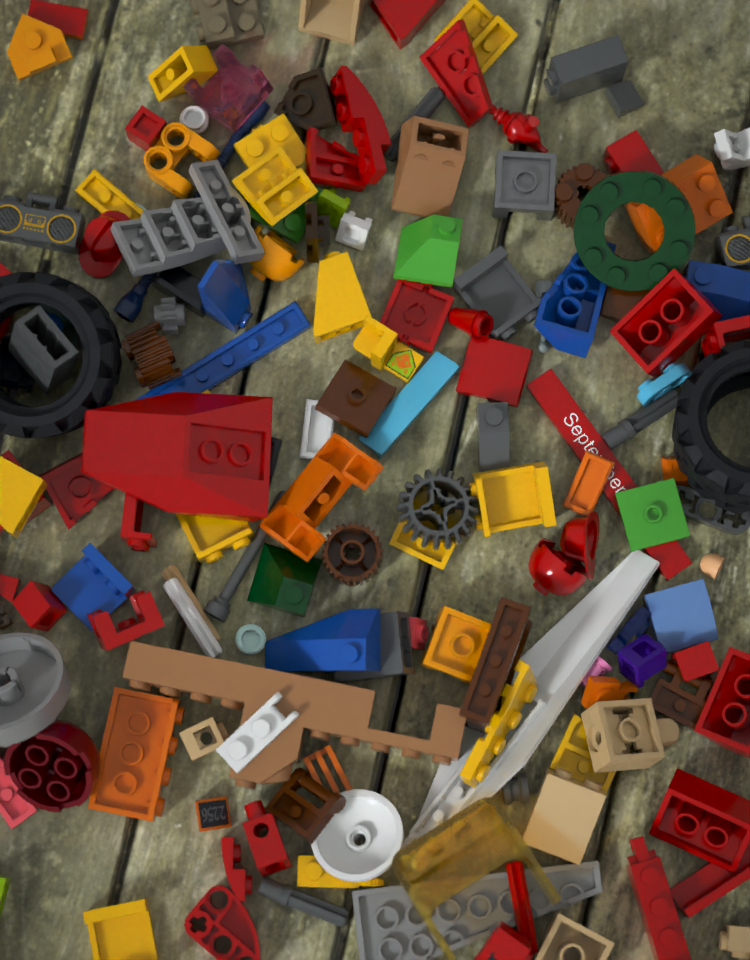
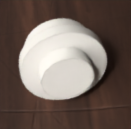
[179,106,209,134]

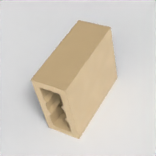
[521,767,606,865]

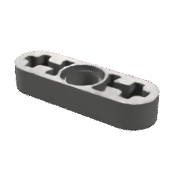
[677,485,750,535]

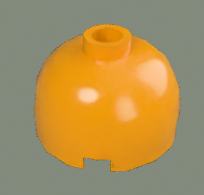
[249,225,305,281]

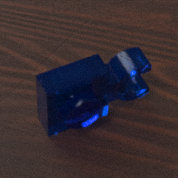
[606,606,652,655]

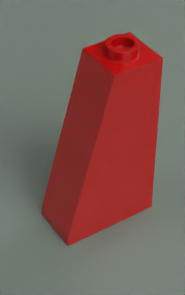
[368,0,446,50]

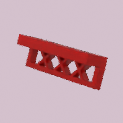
[670,841,750,918]

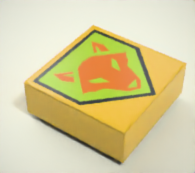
[383,342,424,383]

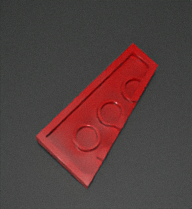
[39,452,114,530]

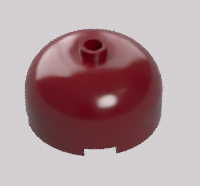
[4,719,101,812]

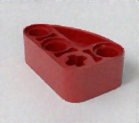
[184,885,262,960]

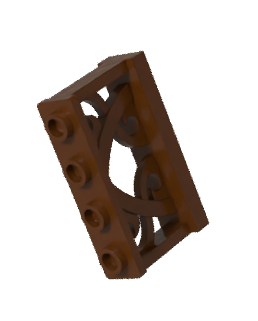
[459,597,532,734]

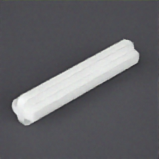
[163,577,223,658]

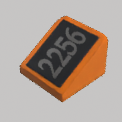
[195,796,231,832]

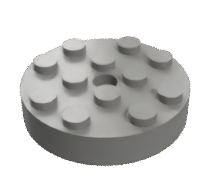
[0,632,71,747]

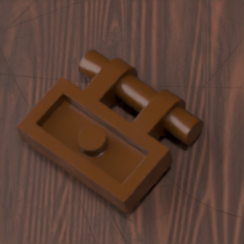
[648,660,714,731]

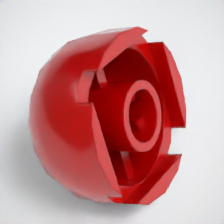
[528,538,588,596]

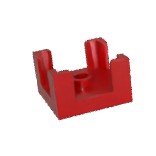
[87,590,165,651]

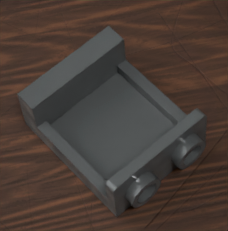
[452,245,541,341]

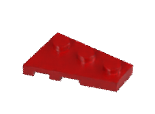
[419,19,494,127]

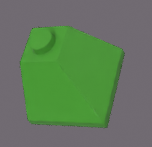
[393,214,463,288]

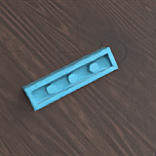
[358,351,460,459]

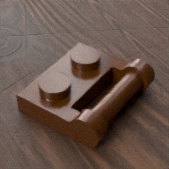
[265,767,346,844]

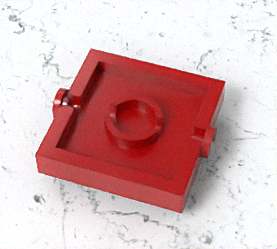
[380,279,455,353]

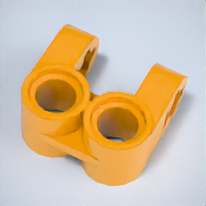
[144,122,220,199]

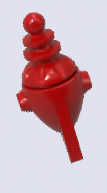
[489,105,548,153]

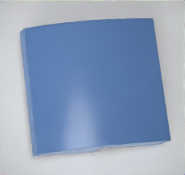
[644,578,719,654]

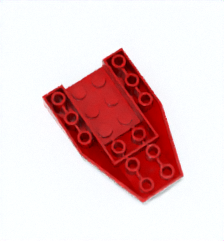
[81,392,273,522]

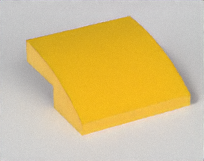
[433,0,518,74]
[232,145,319,226]
[389,491,462,570]

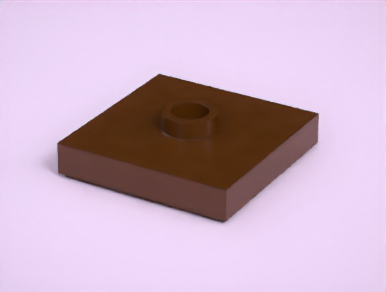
[315,360,397,438]

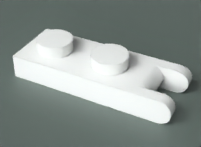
[216,692,300,774]

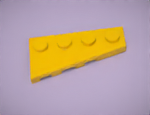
[460,660,538,788]

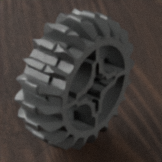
[396,468,479,550]

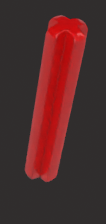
[506,861,538,954]

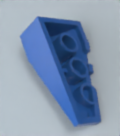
[534,242,617,358]
[197,259,253,333]
[683,260,750,322]
[265,609,380,672]

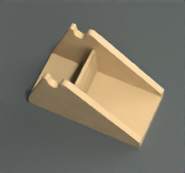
[298,0,367,46]

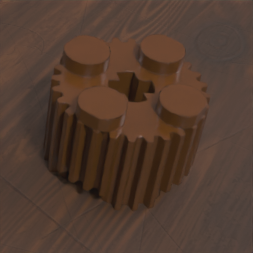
[554,163,606,229]
[121,321,183,390]
[322,522,383,586]

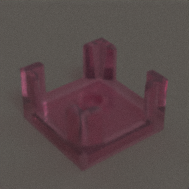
[183,44,274,133]

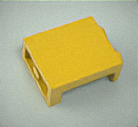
[468,461,557,537]
[176,514,254,564]
[83,898,159,960]

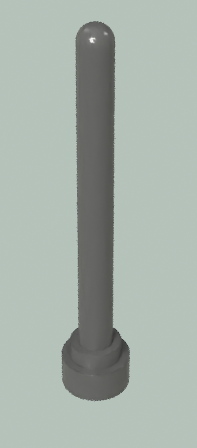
[203,491,286,623]

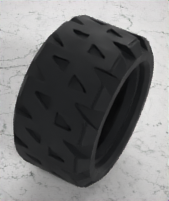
[0,272,122,438]
[672,340,750,514]

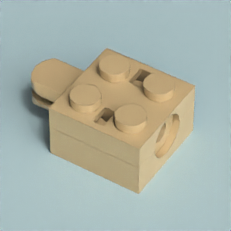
[581,698,680,773]

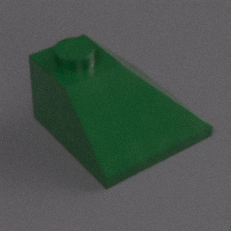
[247,543,322,618]

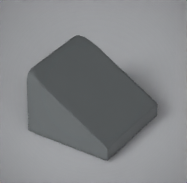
[605,80,644,118]

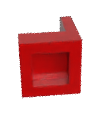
[125,105,167,151]
[12,580,68,632]
[670,641,720,682]

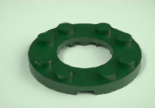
[574,170,695,291]

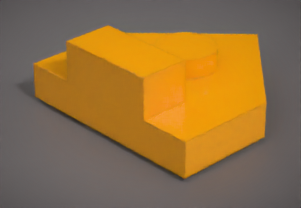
[7,13,73,80]

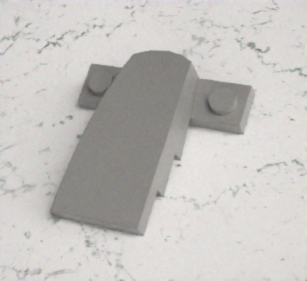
[110,159,265,277]

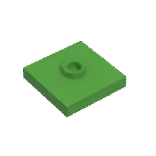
[615,478,690,552]

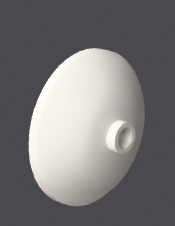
[311,789,404,882]

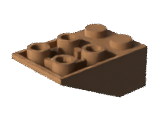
[391,116,469,218]

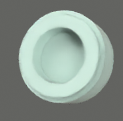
[235,624,266,655]

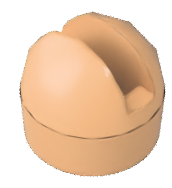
[700,553,725,580]

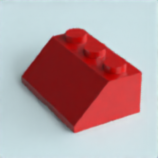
[609,268,723,378]
[694,647,750,758]
[649,768,750,873]

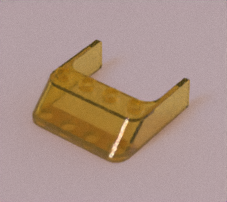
[392,798,561,960]

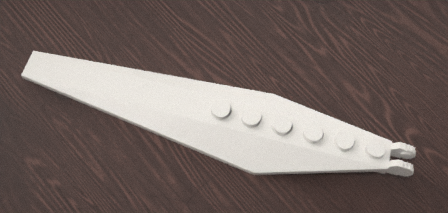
[398,550,660,871]

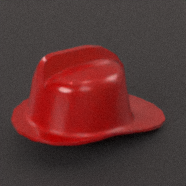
[78,211,130,278]
[560,511,600,580]

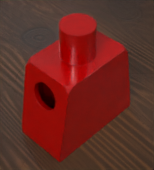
[242,800,293,877]

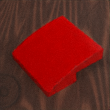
[456,337,533,408]

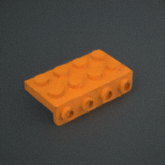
[88,687,185,822]

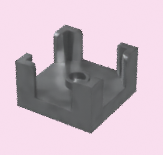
[492,150,557,221]

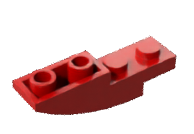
[330,66,391,185]

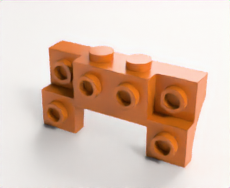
[258,432,384,563]

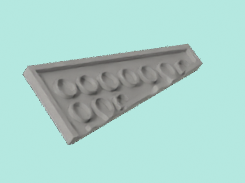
[352,860,603,960]

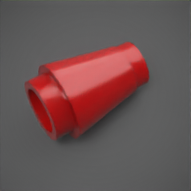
[448,307,494,339]

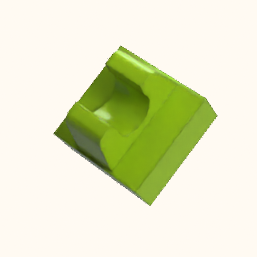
[317,188,351,229]

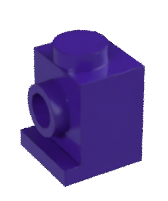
[618,633,667,689]

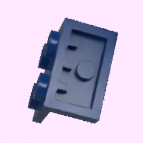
[51,543,136,631]

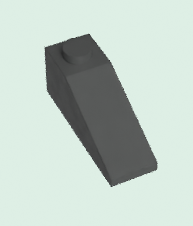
[476,402,510,472]

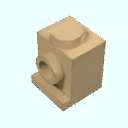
[179,717,229,762]
[718,924,750,959]

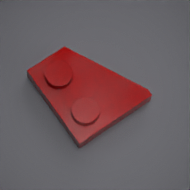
[306,127,366,192]

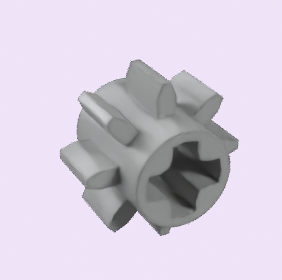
[154,297,186,335]

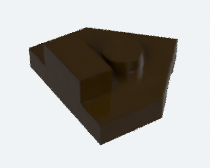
[274,67,338,131]
[305,199,330,263]

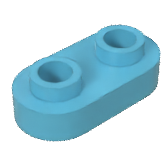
[637,362,692,407]

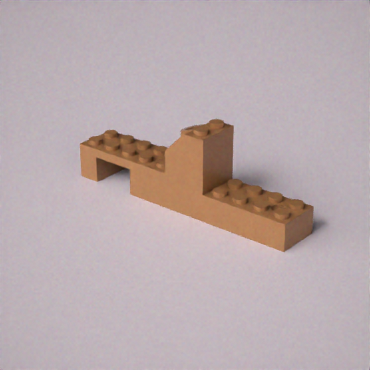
[122,641,466,790]

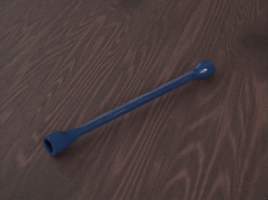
[113,95,270,323]

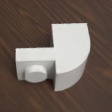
[714,127,750,170]

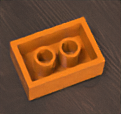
[624,154,733,254]

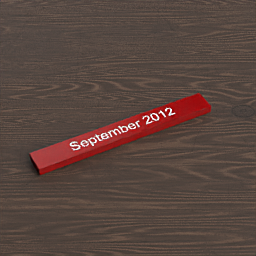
[526,369,692,581]

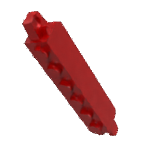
[626,836,691,960]

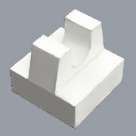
[335,210,372,251]

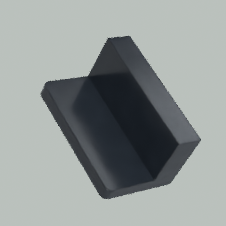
[151,267,205,318]

